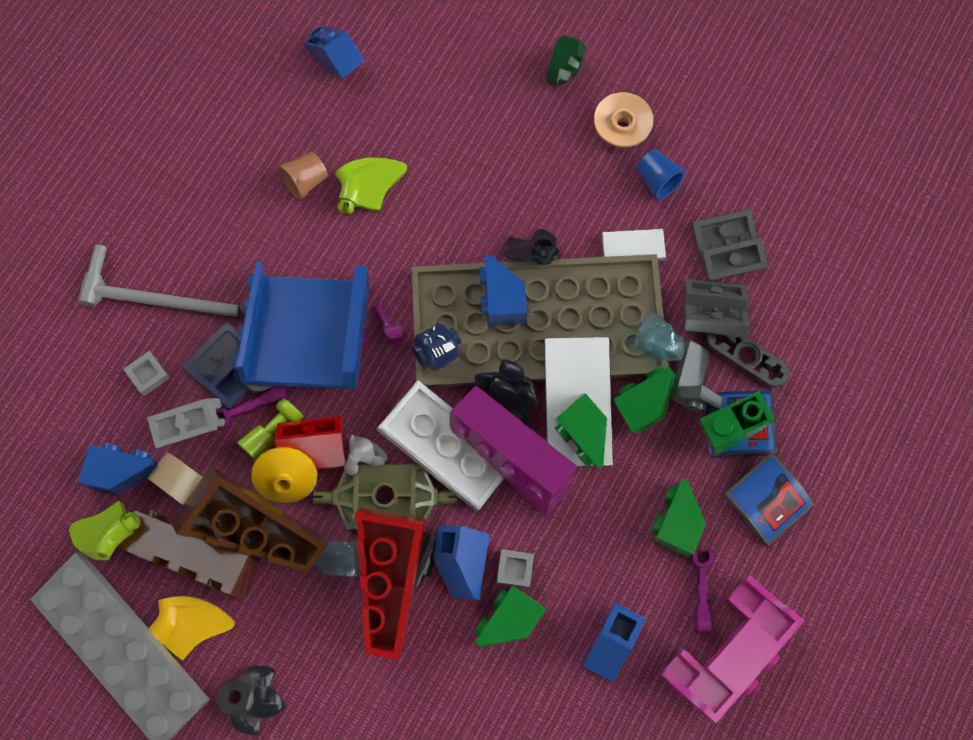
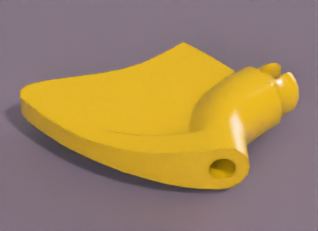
[148,596,235,660]

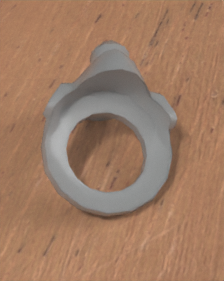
[344,435,388,475]

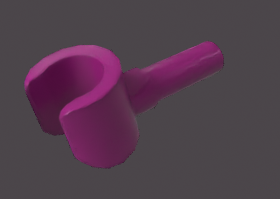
[374,305,404,344]

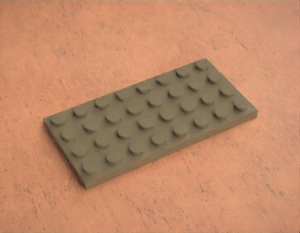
[412,254,668,388]

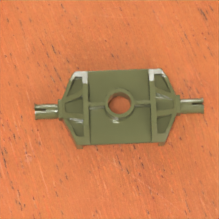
[313,465,458,531]

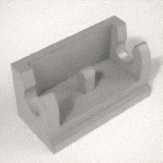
[147,398,225,448]

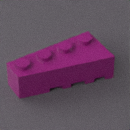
[449,386,577,518]

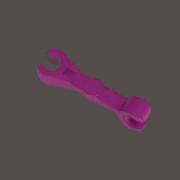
[216,386,289,430]
[690,549,714,633]

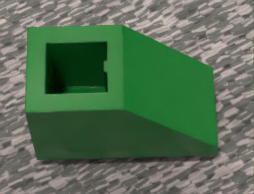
[613,366,676,435]
[700,390,775,456]
[554,393,607,469]
[651,478,706,558]
[473,586,546,648]

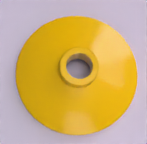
[251,447,317,503]

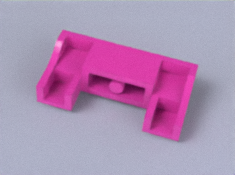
[659,575,805,724]

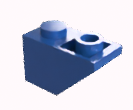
[303,26,365,78]
[479,255,527,325]
[78,443,158,495]
[433,526,489,600]
[582,603,646,682]

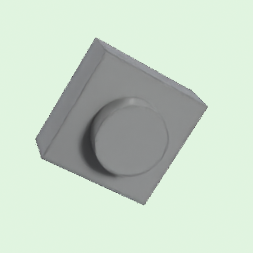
[123,351,170,396]
[497,549,534,588]

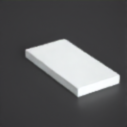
[544,337,613,466]
[377,380,504,512]

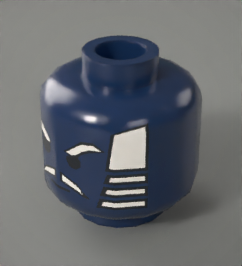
[412,323,461,371]

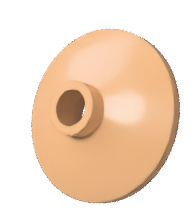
[594,92,653,147]

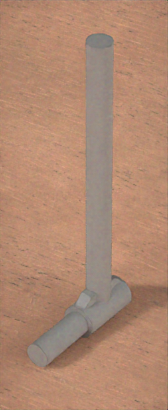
[77,244,240,317]

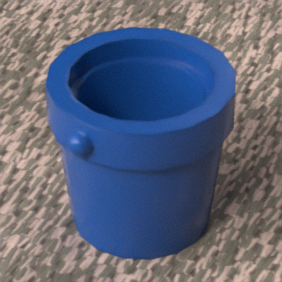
[636,149,686,200]

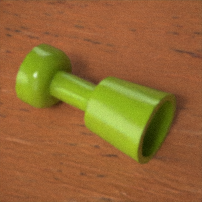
[237,398,303,461]

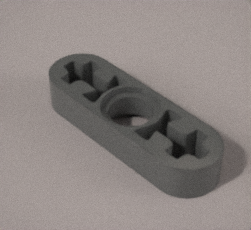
[705,333,789,390]

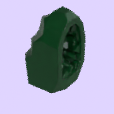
[546,35,586,87]

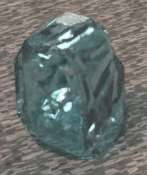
[633,312,686,362]
[314,541,360,576]

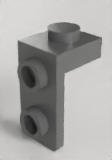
[671,341,723,413]

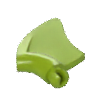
[335,158,407,215]
[69,501,141,560]

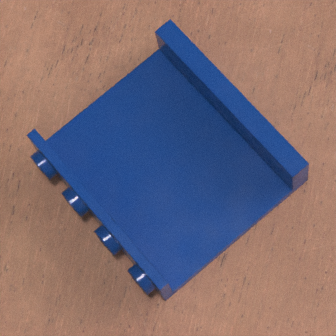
[233,261,370,389]

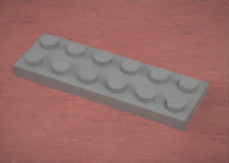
[30,552,210,740]

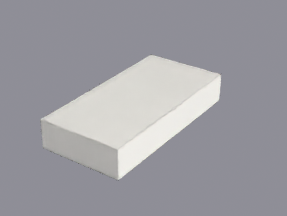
[602,229,666,261]

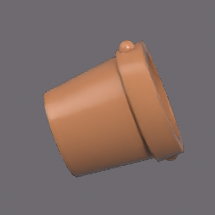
[278,151,328,200]

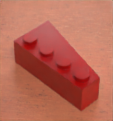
[355,508,426,660]

